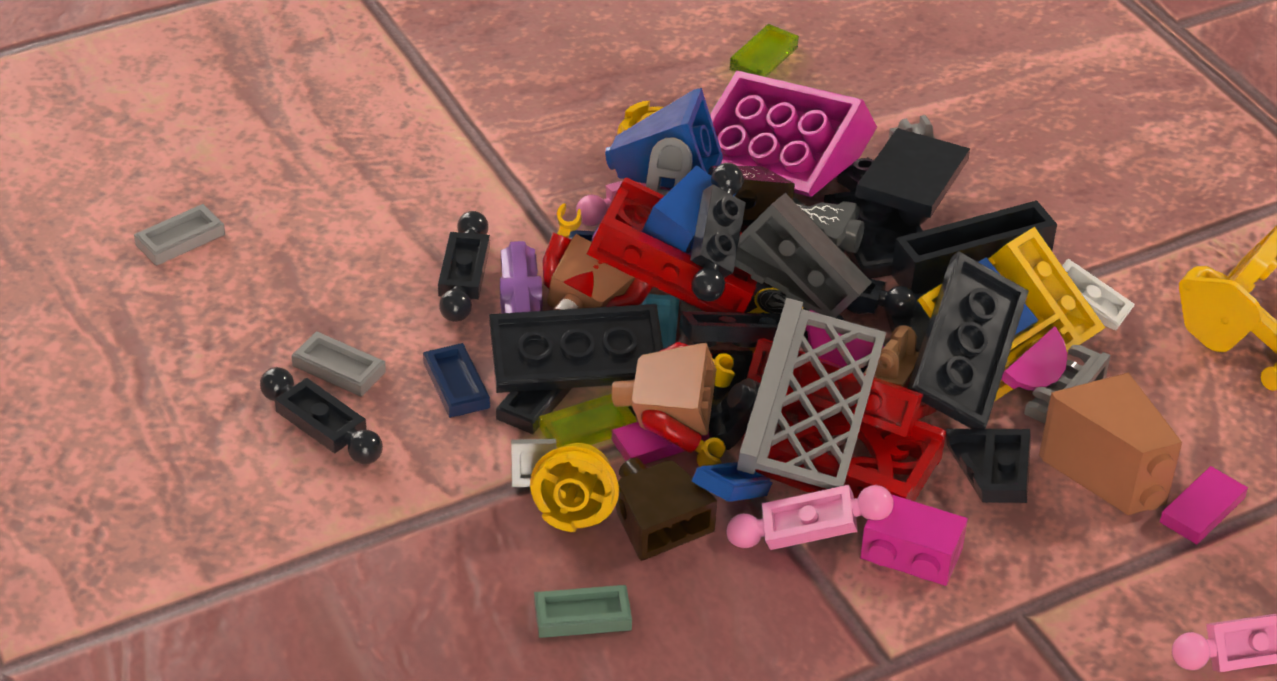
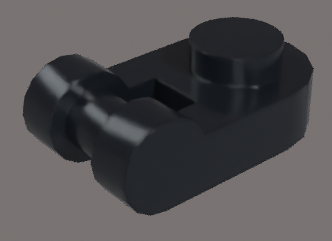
[709,378,760,450]

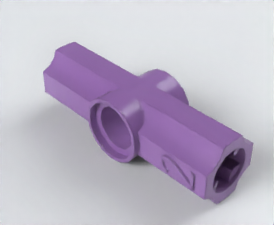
[500,241,543,313]

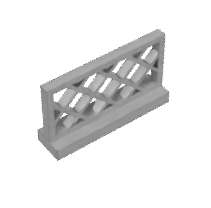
[737,298,886,489]

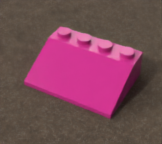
[710,71,877,197]

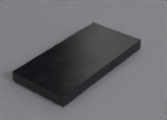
[907,251,1029,429]
[489,304,663,393]

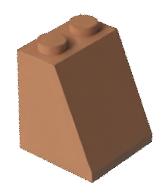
[1039,372,1182,515]

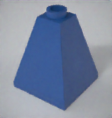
[605,88,723,189]

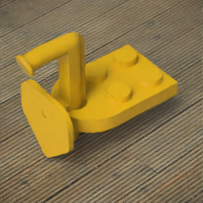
[1179,225,1277,391]

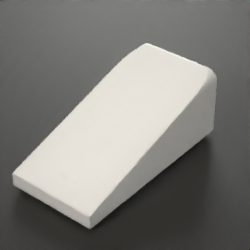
[1062,259,1135,330]

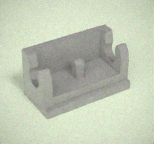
[1024,345,1111,424]

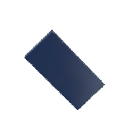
[423,343,490,418]

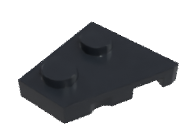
[946,429,1031,503]

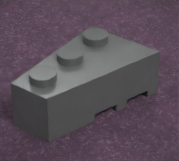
[735,193,872,318]

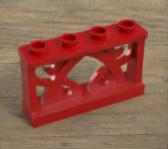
[586,178,757,313]
[742,395,946,502]

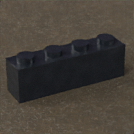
[891,200,1057,294]

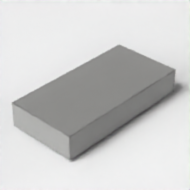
[134,204,225,266]
[292,331,386,397]

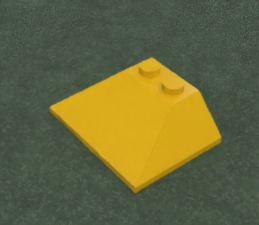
[918,227,1106,402]

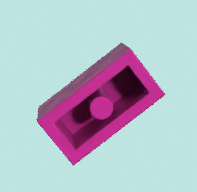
[860,494,968,586]

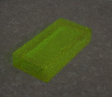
[729,24,799,77]
[539,394,636,449]

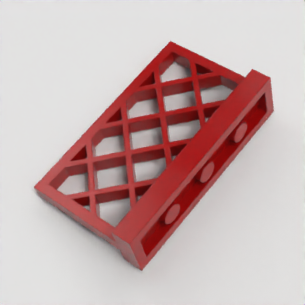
[746,338,937,437]

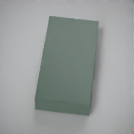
[534,585,632,638]

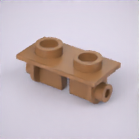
[864,325,919,387]

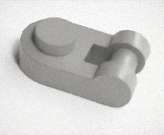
[646,137,692,196]

